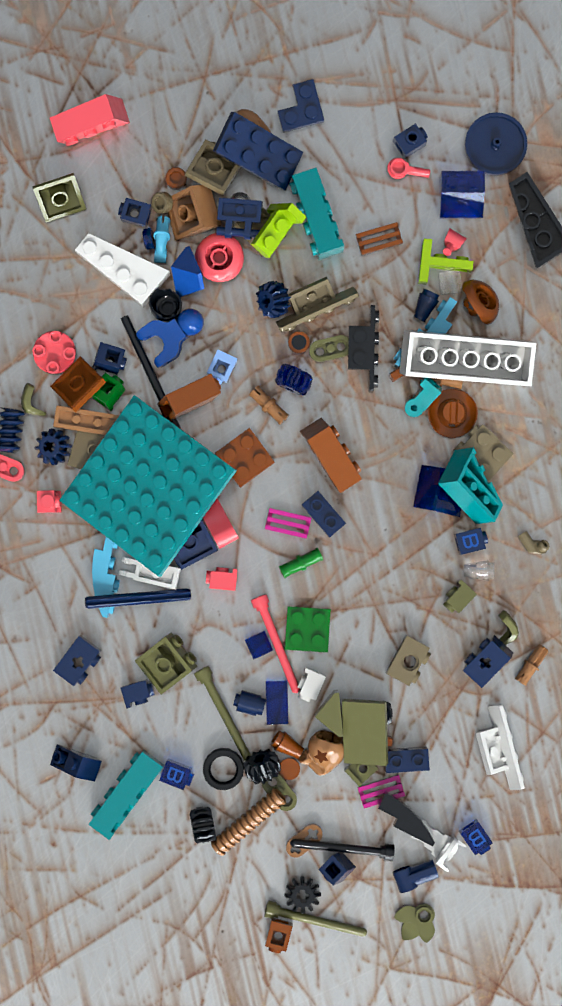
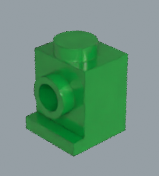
[92,373,125,411]

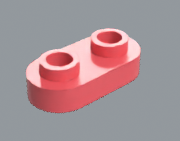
[0,454,25,482]

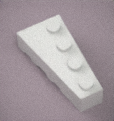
[75,233,171,308]

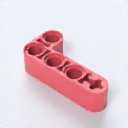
[203,498,239,549]

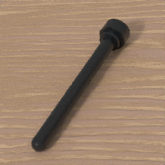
[290,839,395,862]

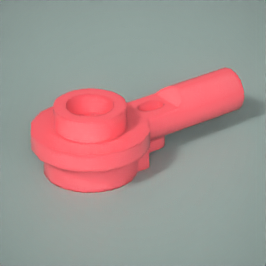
[387,158,430,179]

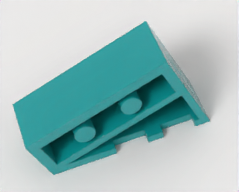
[438,447,503,524]

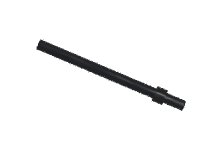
[121,315,181,429]

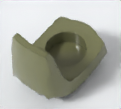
[21,383,46,417]
[498,610,519,645]

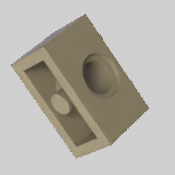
[385,635,431,686]

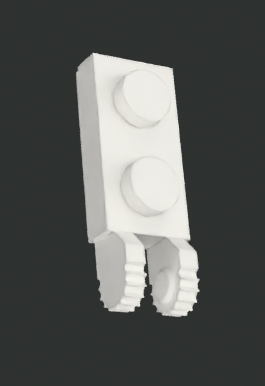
[118,557,181,590]

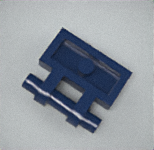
[216,198,263,240]

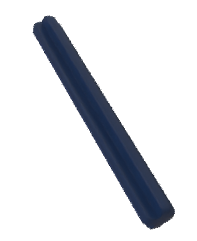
[85,588,191,609]

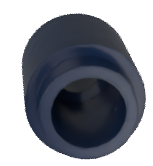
[233,690,266,716]

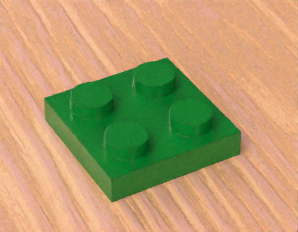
[285,606,331,652]

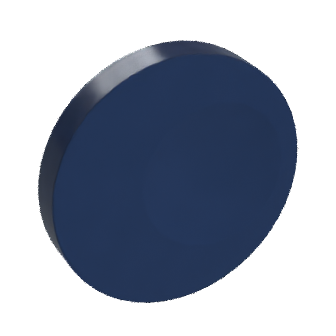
[465,112,527,176]

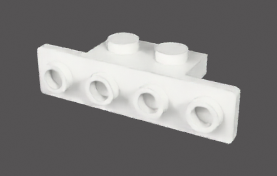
[476,704,525,790]

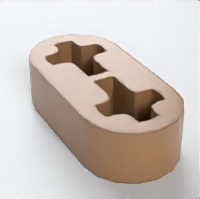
[286,823,323,858]

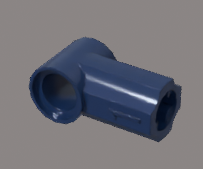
[392,859,439,893]

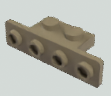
[276,277,359,332]

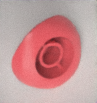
[195,233,244,282]

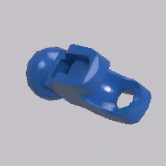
[136,309,204,368]

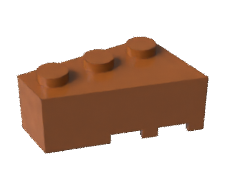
[300,418,362,493]

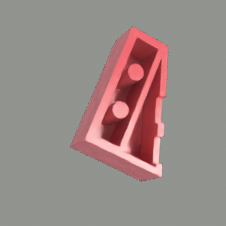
[50,94,130,146]

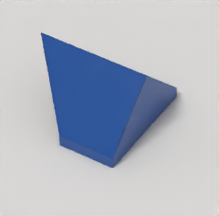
[171,246,205,297]

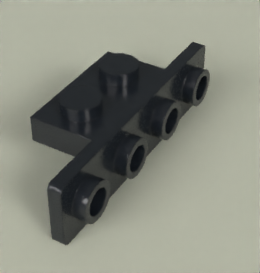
[348,305,379,393]

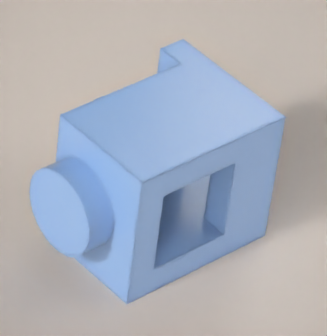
[207,350,238,385]

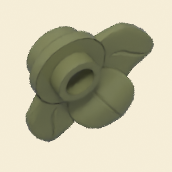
[394,903,435,943]

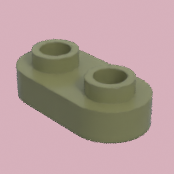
[309,335,349,362]
[262,773,297,811]

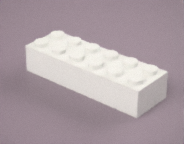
[399,330,536,386]

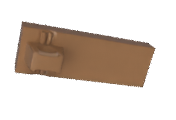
[53,405,119,435]

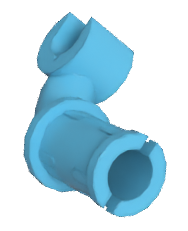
[153,216,171,263]

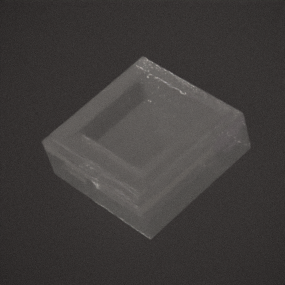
[439,271,462,295]

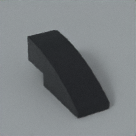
[378,791,435,846]

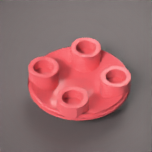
[32,331,76,374]

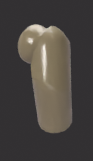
[518,531,550,554]

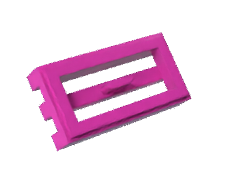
[265,508,311,539]
[357,774,405,809]

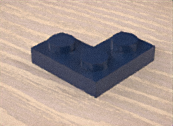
[278,79,324,133]

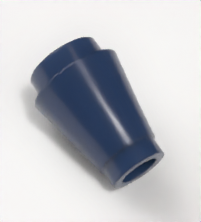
[413,288,439,322]

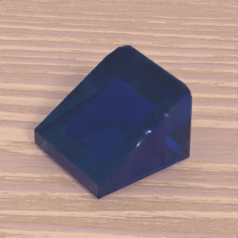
[245,631,273,660]

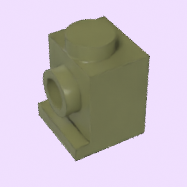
[443,579,477,613]
[344,764,378,787]

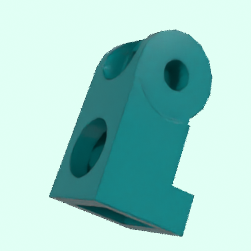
[405,377,442,417]

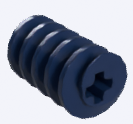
[0,407,26,453]

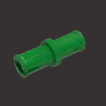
[279,548,323,579]

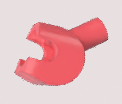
[443,228,467,256]

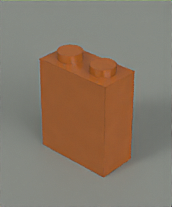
[157,374,221,421]

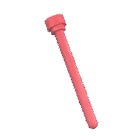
[250,594,300,693]

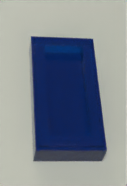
[266,680,288,725]

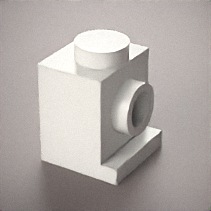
[297,667,326,702]

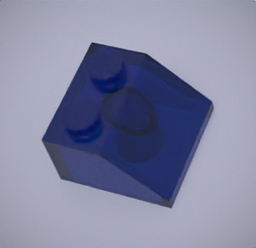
[440,171,485,218]
[413,465,462,517]

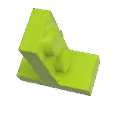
[251,203,306,258]
[418,238,474,285]

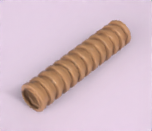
[211,788,286,856]

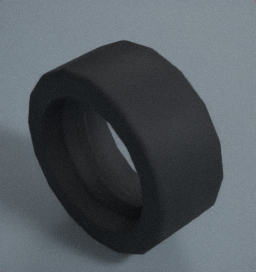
[203,748,244,790]

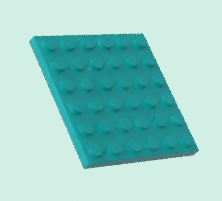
[59,395,237,577]

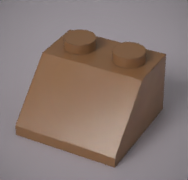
[168,185,222,241]

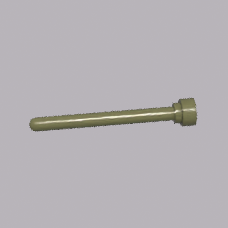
[194,666,251,761]
[264,900,367,937]

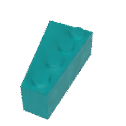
[289,167,344,260]
[88,750,164,840]

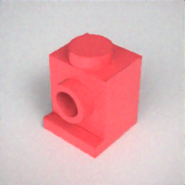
[37,490,62,513]
[206,567,238,591]

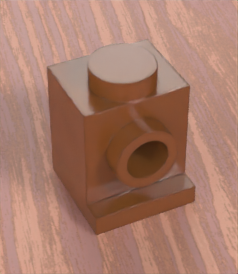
[265,918,293,953]

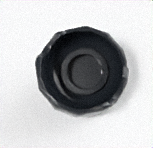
[149,289,182,321]

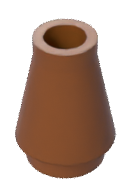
[270,730,304,759]

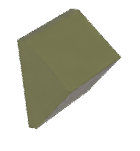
[32,173,86,223]
[314,690,343,737]

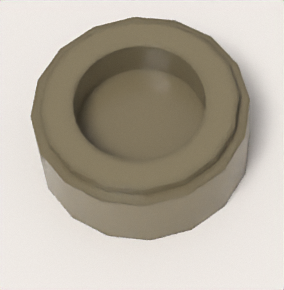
[151,192,173,214]

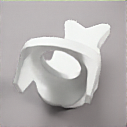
[411,820,467,872]

